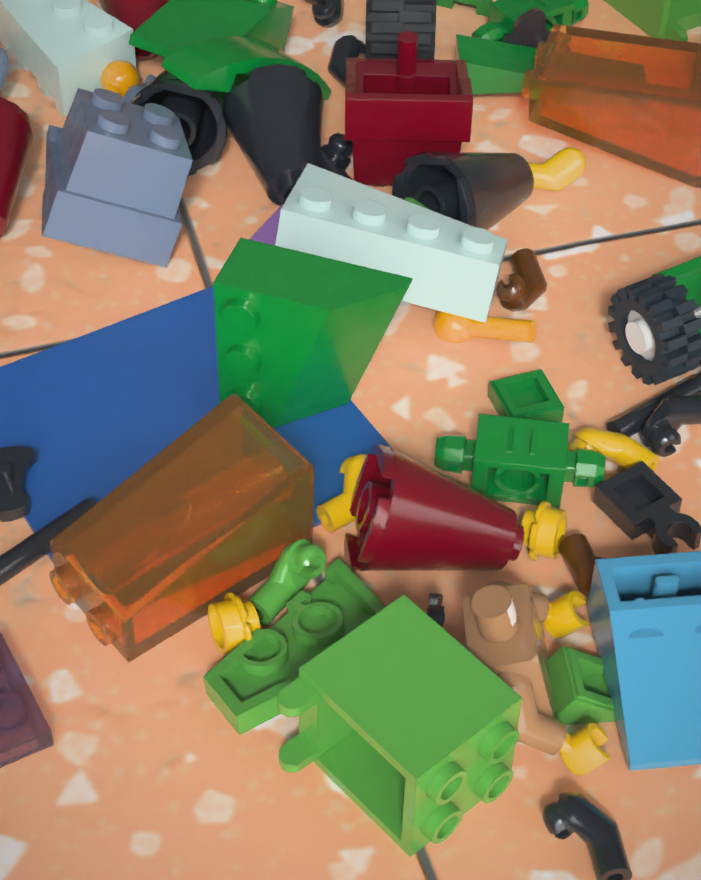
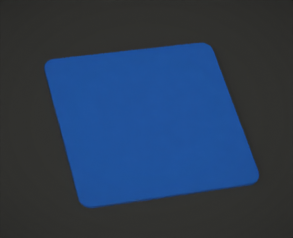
[0,286,392,619]

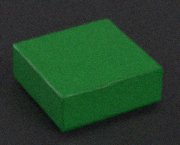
[487,369,565,422]

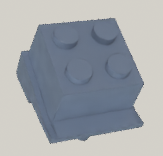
[42,88,193,268]

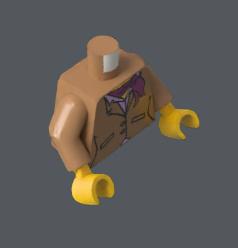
[462,581,611,776]

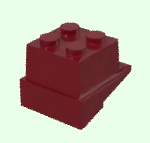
[345,31,473,187]

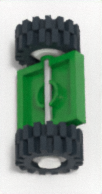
[608,256,701,385]

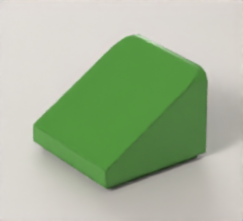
[548,646,616,725]

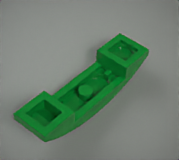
[161,36,332,100]

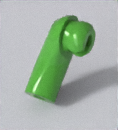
[247,539,326,626]

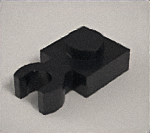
[593,461,701,555]

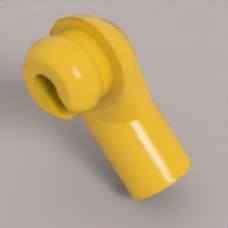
[528,147,586,191]
[568,427,660,471]
[316,454,367,533]

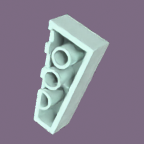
[0,0,137,117]
[275,163,508,323]

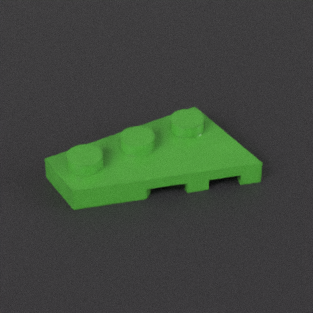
[203,558,386,735]

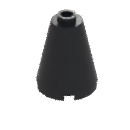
[223,64,324,206]
[131,70,227,176]
[392,151,534,230]

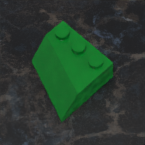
[213,238,413,428]

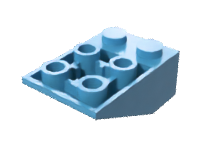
[587,551,701,771]

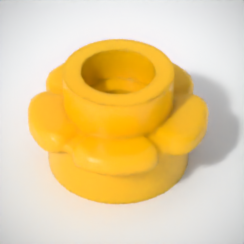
[521,501,567,562]
[208,592,261,655]

